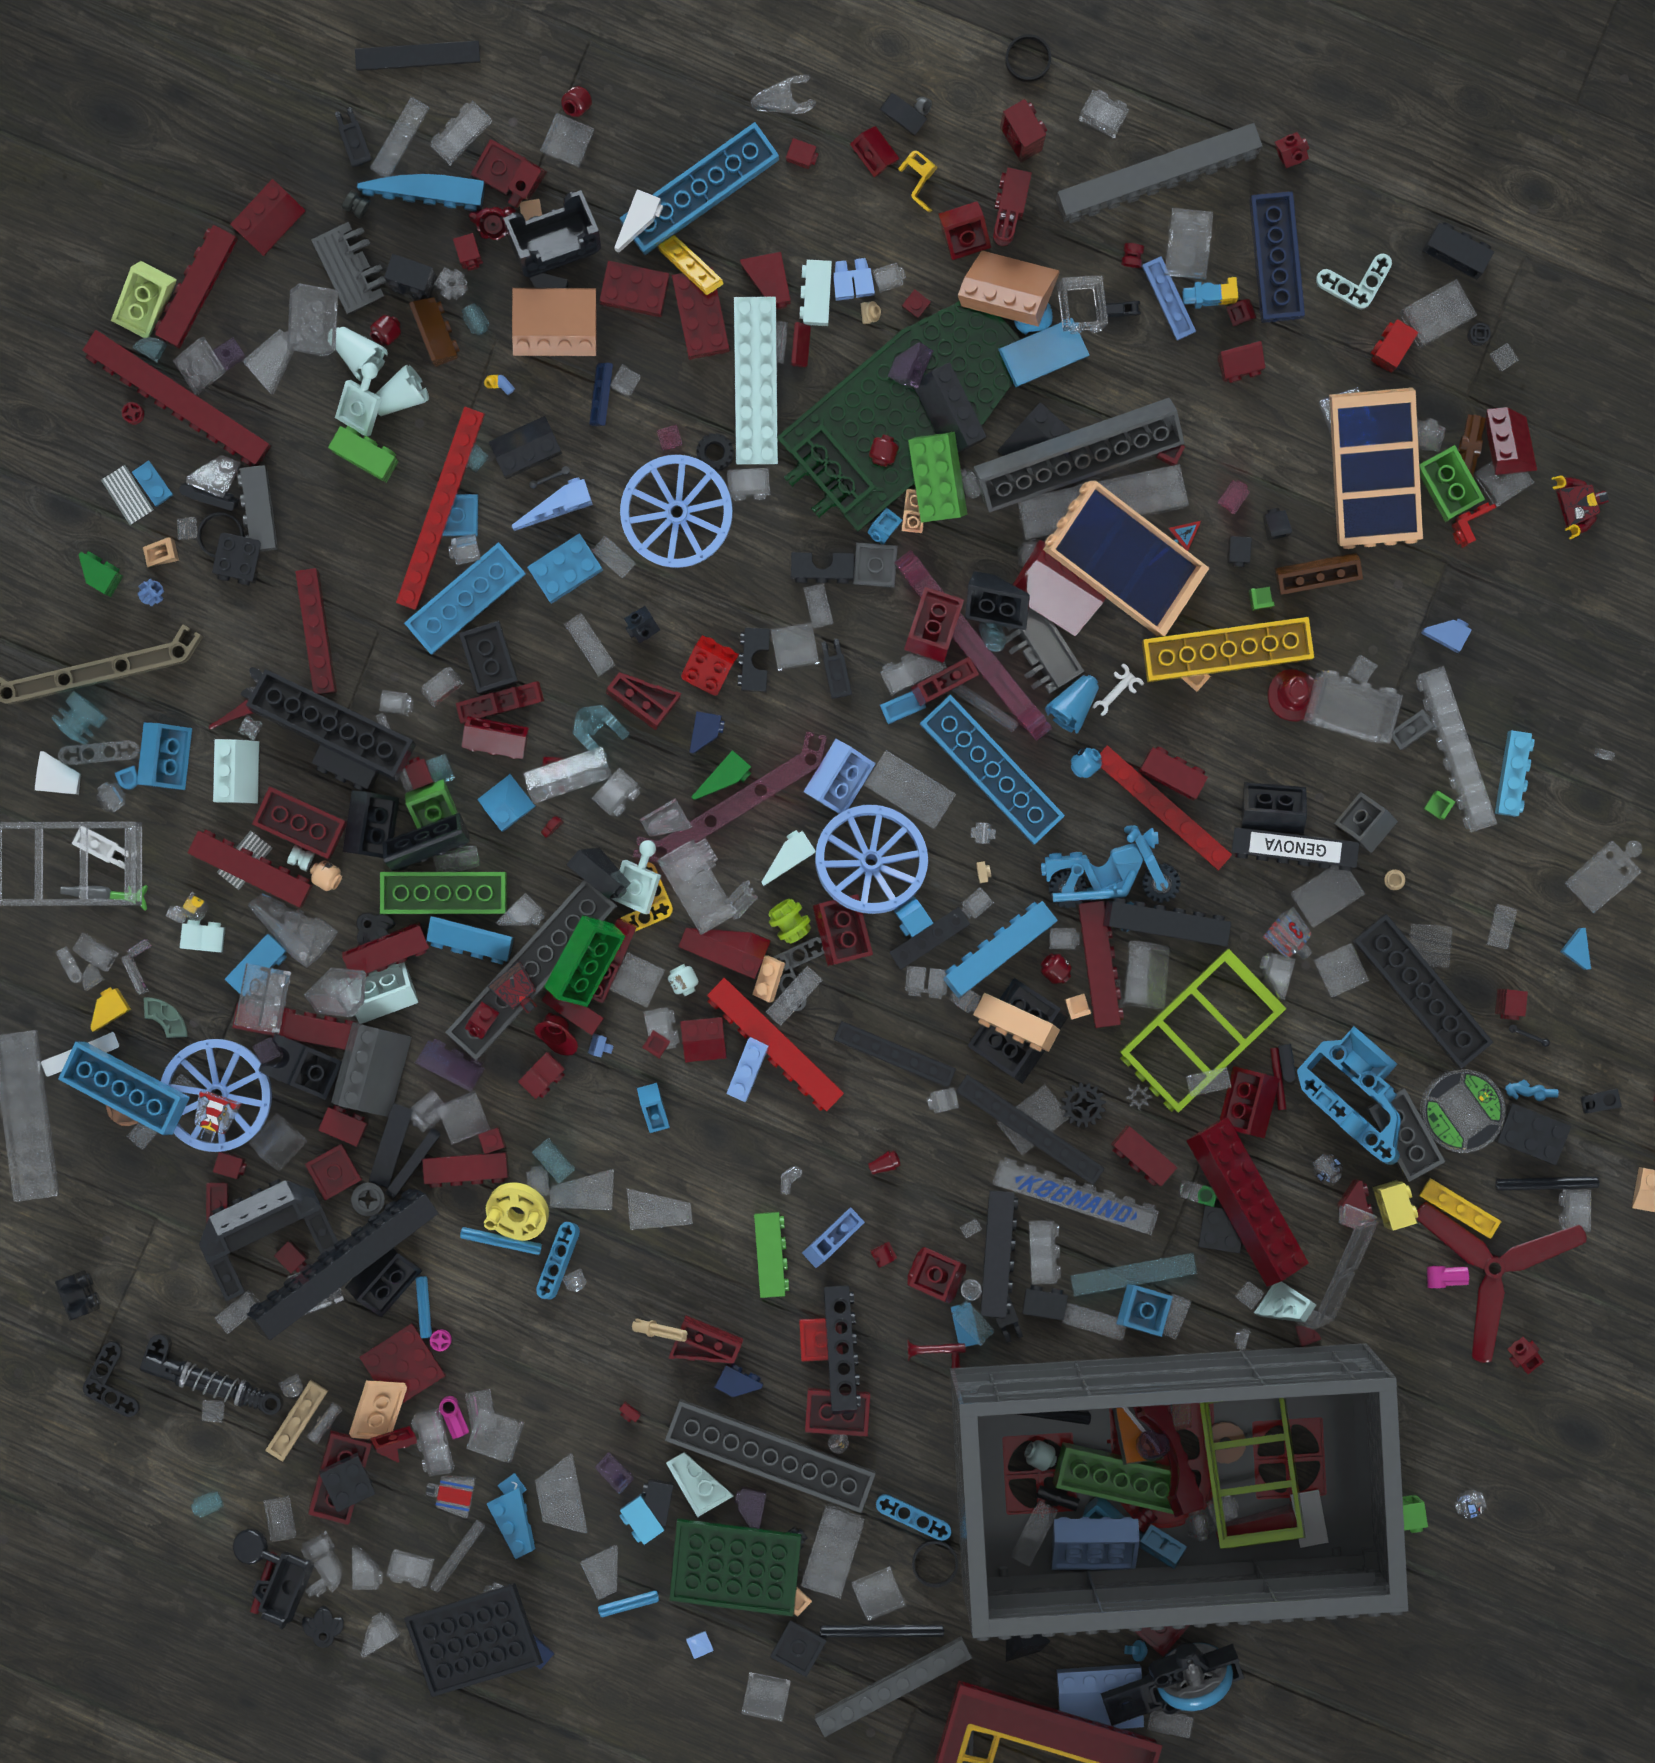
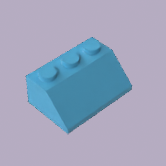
[137,722,192,790]

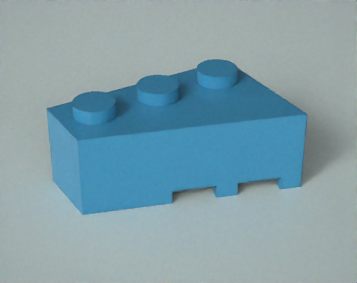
[893,896,933,938]

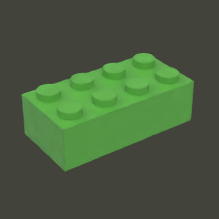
[908,432,967,523]

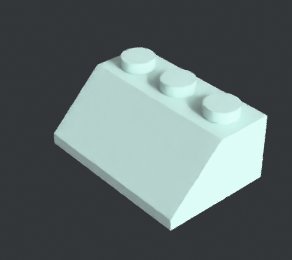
[213,739,260,803]
[345,962,418,1024]

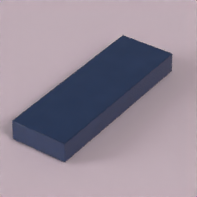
[589,363,613,426]

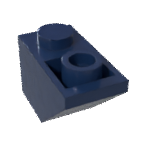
[714,1363,763,1397]

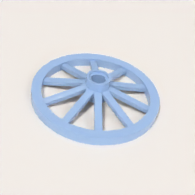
[620,455,733,568]
[815,805,928,914]
[161,1039,272,1152]

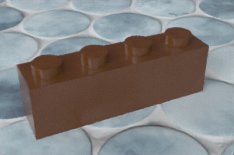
[1275,553,1363,595]

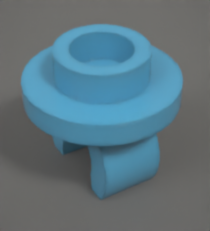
[1124,1640,1147,1661]

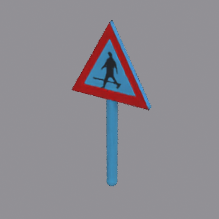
[1148,521,1201,566]

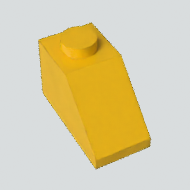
[91,987,131,1032]

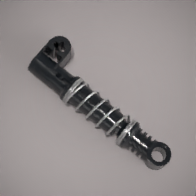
[140,1333,284,1415]

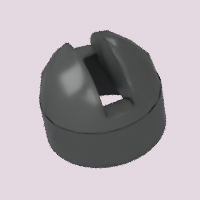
[914,97,932,115]

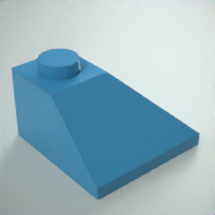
[477,774,536,832]

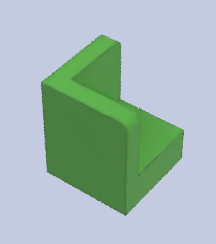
[1249,587,1275,611]
[1424,791,1455,820]

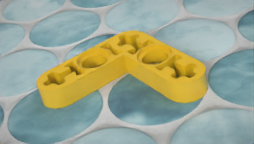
[621,862,673,932]

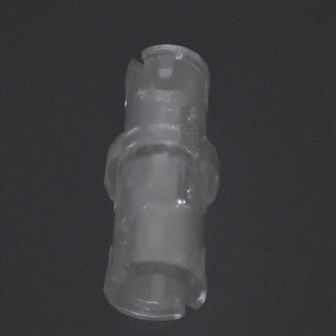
[307,1402,342,1444]

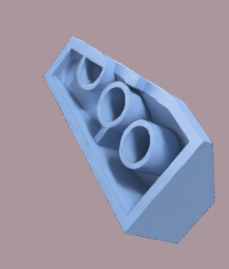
[512,477,593,531]

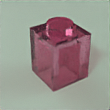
[1217,480,1250,514]

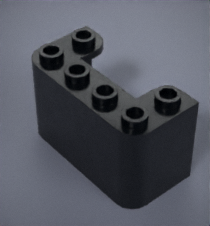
[503,190,601,277]

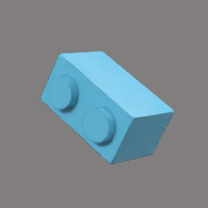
[619,1494,665,1545]

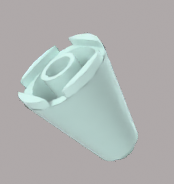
[331,327,388,382]
[375,365,429,416]

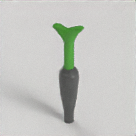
[60,885,147,911]

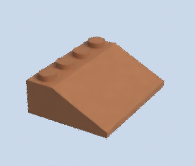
[958,251,1060,327]
[512,288,597,356]

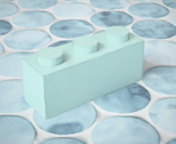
[799,260,832,326]

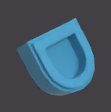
[115,766,138,790]

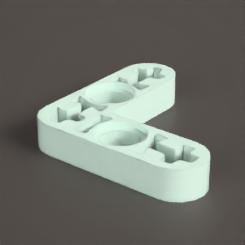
[1316,254,1392,310]

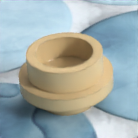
[1384,870,1405,890]

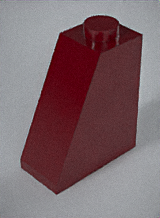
[740,252,791,310]

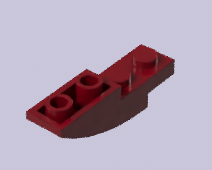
[592,918,637,1003]

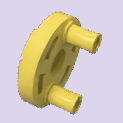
[484,1183,549,1241]

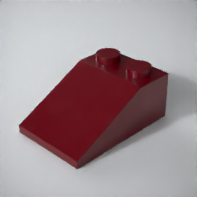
[904,587,964,663]

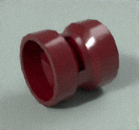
[1121,243,1145,268]
[1131,1507,1158,1534]

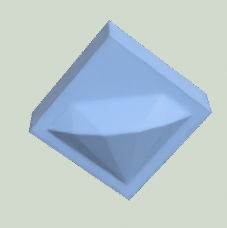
[686,1631,714,1659]

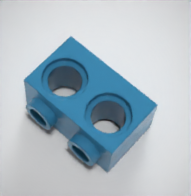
[1139,1524,1187,1569]

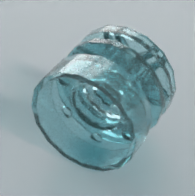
[51,691,108,746]

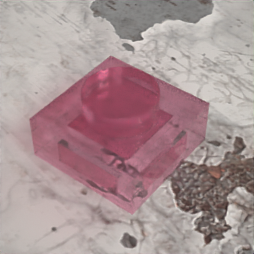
[657,424,683,451]

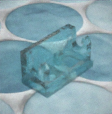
[951,1300,994,1346]

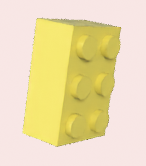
[1372,1180,1418,1231]

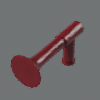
[908,1340,966,1368]

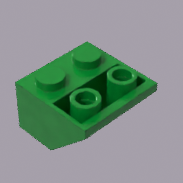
[79,551,123,597]

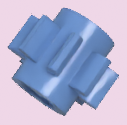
[137,579,164,606]

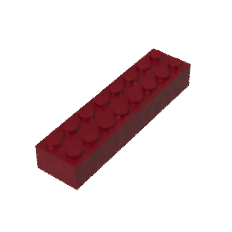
[1186,1117,1309,1287]

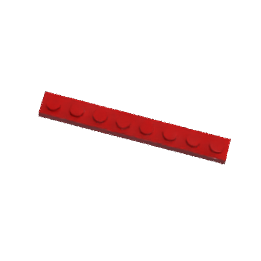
[1100,745,1232,870]

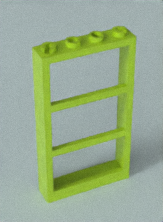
[1120,949,1286,1113]
[1200,1398,1306,1549]

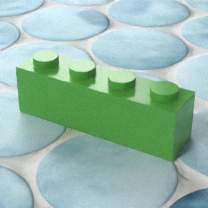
[754,1212,789,1298]

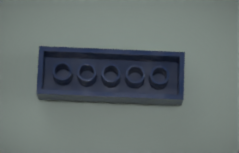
[1249,191,1305,323]

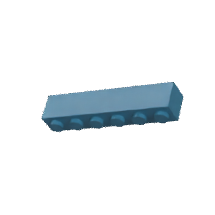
[943,901,1058,999]

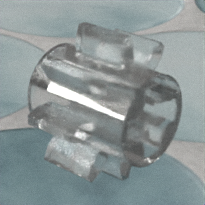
[970,822,996,844]
[1125,1084,1152,1110]

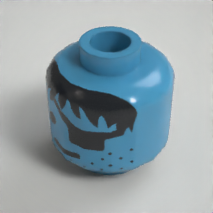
[1071,747,1102,778]

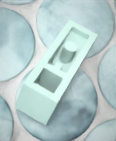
[762,830,816,886]

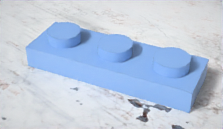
[727,1037,769,1102]

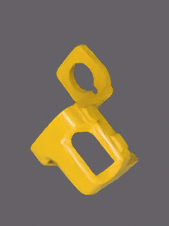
[898,151,937,212]

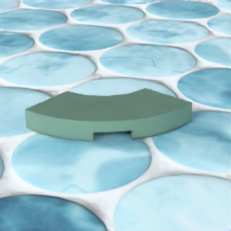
[144,997,188,1038]

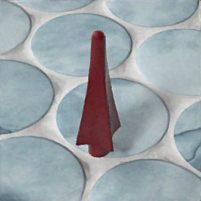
[208,699,253,729]

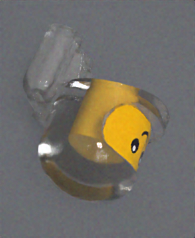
[165,891,209,923]

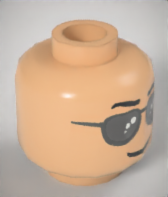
[310,860,342,891]

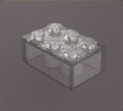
[1400,279,1477,349]
[287,283,338,356]
[591,768,641,817]

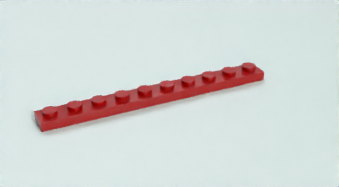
[396,406,485,610]

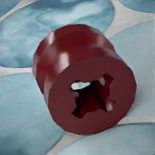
[121,402,145,425]

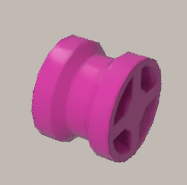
[430,1329,452,1351]

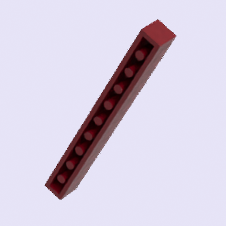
[82,330,271,467]

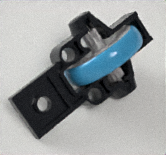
[1100,1642,1245,1726]

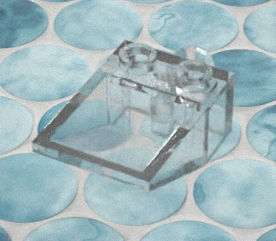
[1565,840,1642,913]

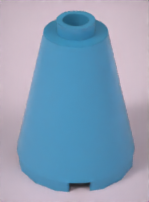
[1045,675,1099,733]

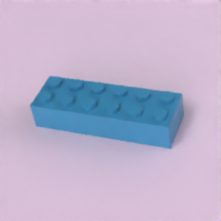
[58,1042,190,1135]

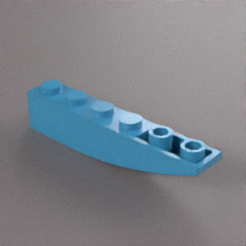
[357,174,486,211]

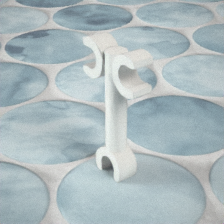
[1092,664,1144,716]

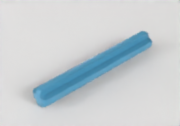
[460,1227,542,1255]

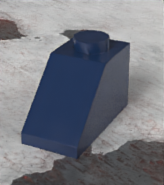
[690,711,725,754]

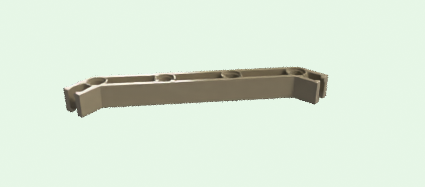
[0,624,203,704]

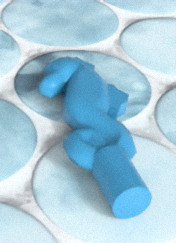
[1505,1079,1558,1101]

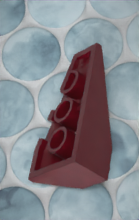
[678,928,771,979]

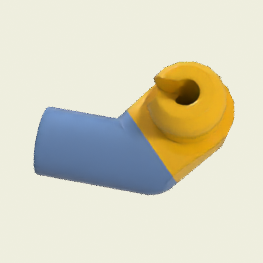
[484,375,515,395]

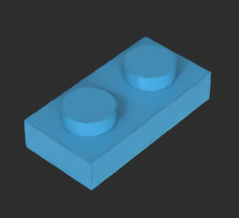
[132,460,173,507]

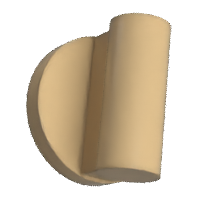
[860,301,881,324]

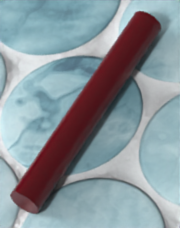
[1270,1047,1286,1110]
[250,1552,277,1614]

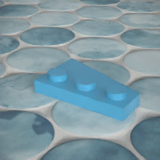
[487,1485,535,1559]

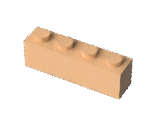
[973,993,1060,1052]

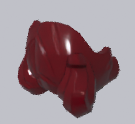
[469,207,516,240]

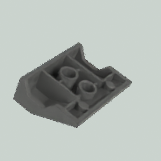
[331,1022,412,1117]

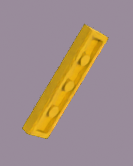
[658,235,723,295]
[1419,1178,1501,1239]

